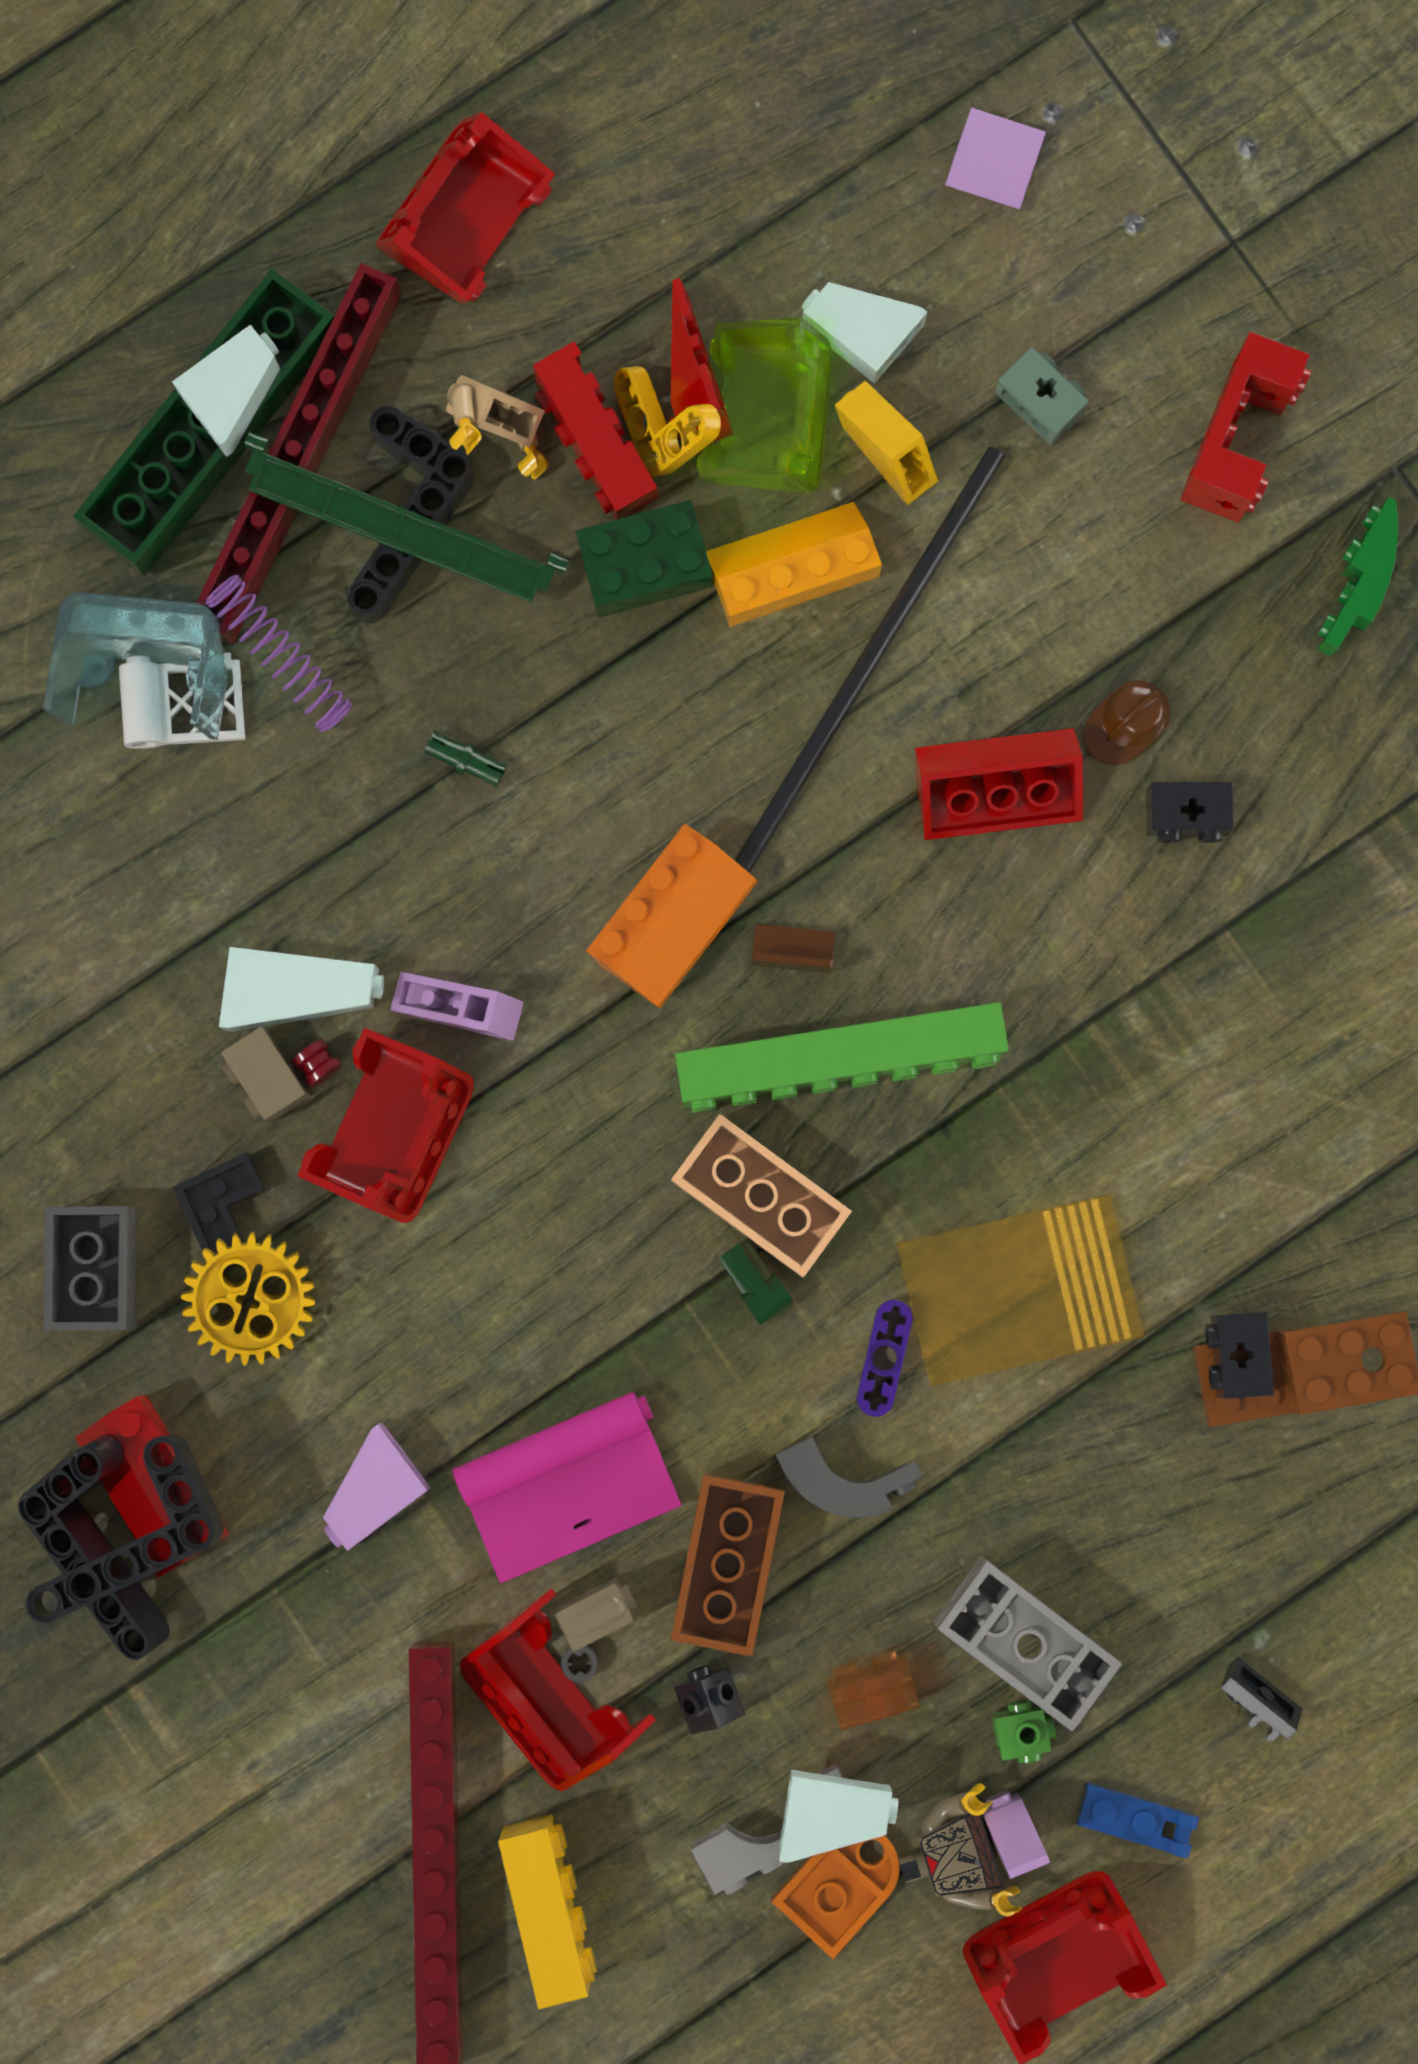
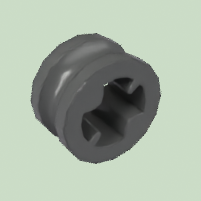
[561,1645,599,1683]

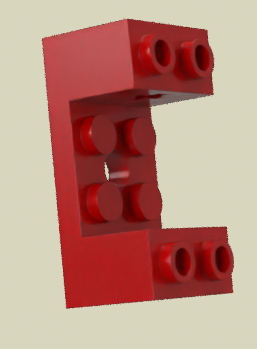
[1179,331,1311,523]

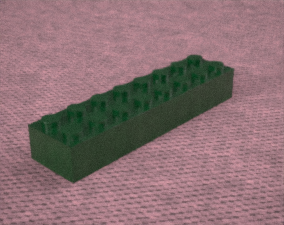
[73,268,335,576]

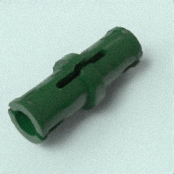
[424,730,507,788]

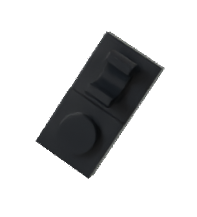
[1221,1657,1303,1742]

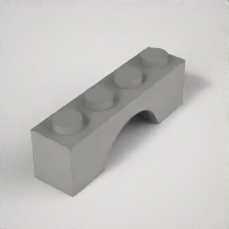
[691,1762,844,1895]

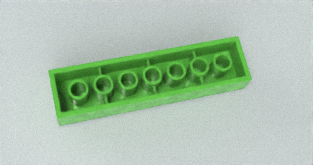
[675,1002,1009,1113]

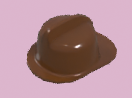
[1083,680,1171,765]

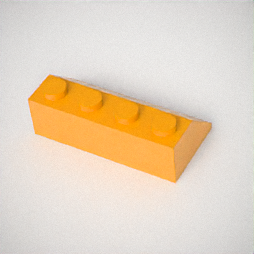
[706,502,882,627]

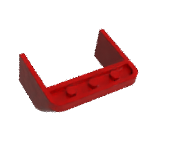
[460,1588,656,1791]

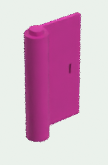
[452,1391,682,1584]

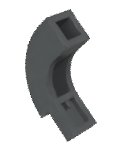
[775,1435,923,1517]

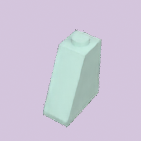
[802,282,927,384]
[172,325,280,457]
[778,1770,898,1863]

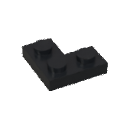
[173,1152,266,1254]

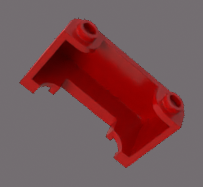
[375,112,555,303]
[297,1027,474,1223]
[962,1871,1167,2064]

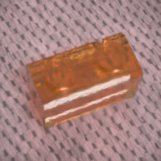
[826,1651,920,1731]

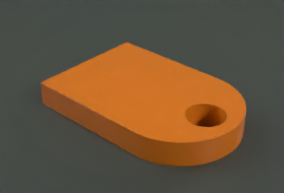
[771,1835,899,1959]

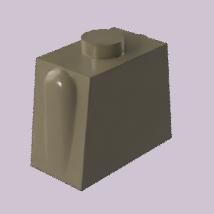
[555,1577,638,1652]

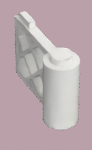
[119,653,245,749]

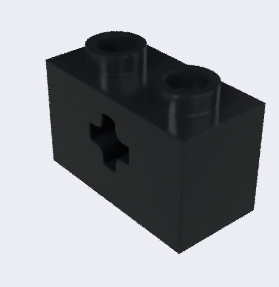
[1146,782,1234,843]
[1205,1312,1274,1399]

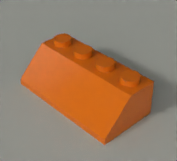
[586,824,758,1009]

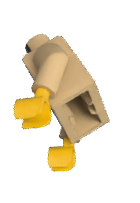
[446,375,548,480]

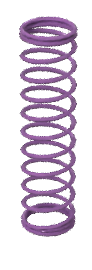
[205,575,352,732]

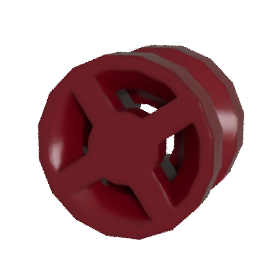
[291,1039,343,1089]

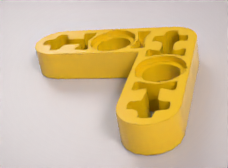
[614,366,721,477]

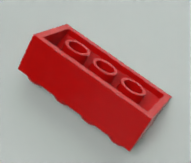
[914,728,1083,840]
[75,1395,229,1578]

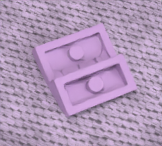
[945,108,1046,210]

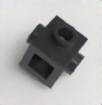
[674,1665,746,1735]

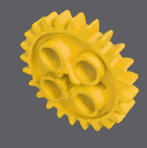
[181,1232,315,1366]

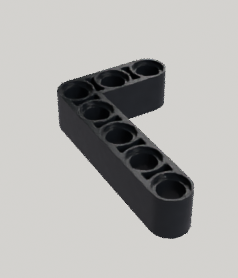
[347,406,475,624]
[25,1434,224,1623]
[18,1435,170,1660]

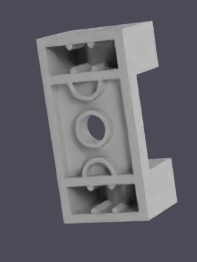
[933,1556,1122,1732]

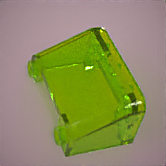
[697,317,833,493]

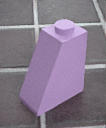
[323,1423,431,1551]

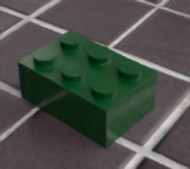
[575,500,713,618]

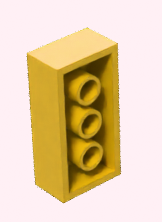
[498,1814,597,2010]

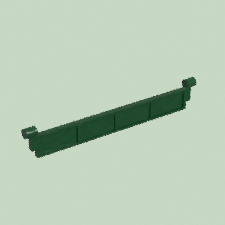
[244,431,570,603]

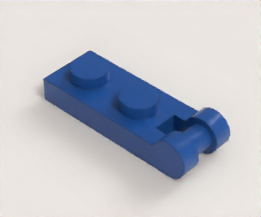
[1076,1782,1200,1858]

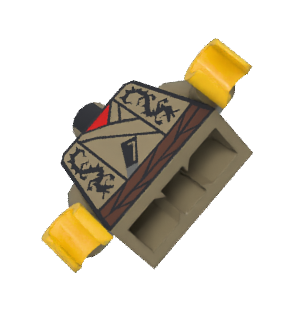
[899,1783,1023,1917]

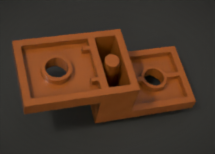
[1192,1311,1418,1427]

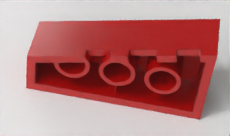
[533,341,658,520]

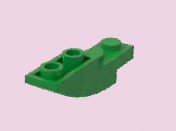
[1317,497,1398,657]

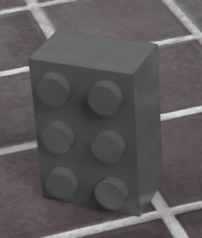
[44,1206,137,1331]

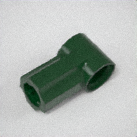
[719,1238,794,1325]

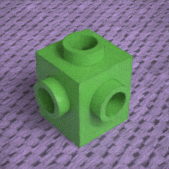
[991,1700,1056,1763]

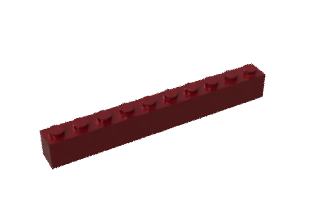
[189,263,402,646]
[408,1642,463,2064]

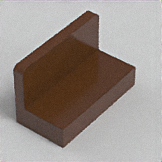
[751,924,836,973]

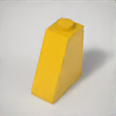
[835,381,938,505]

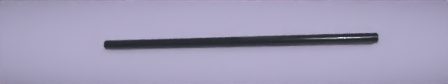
[734,447,1005,873]

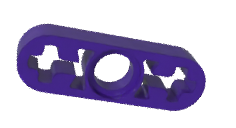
[856,1300,912,1417]

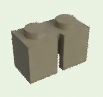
[221,1026,311,1123]

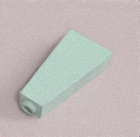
[219,947,384,1032]

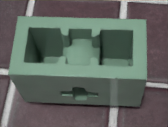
[995,347,1089,446]

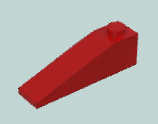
[669,277,734,443]

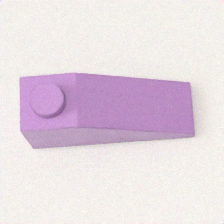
[390,972,524,1041]
[982,1791,1050,1879]

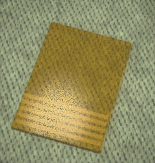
[897,1194,1144,1386]

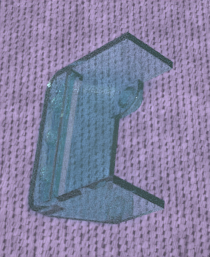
[43,592,228,740]

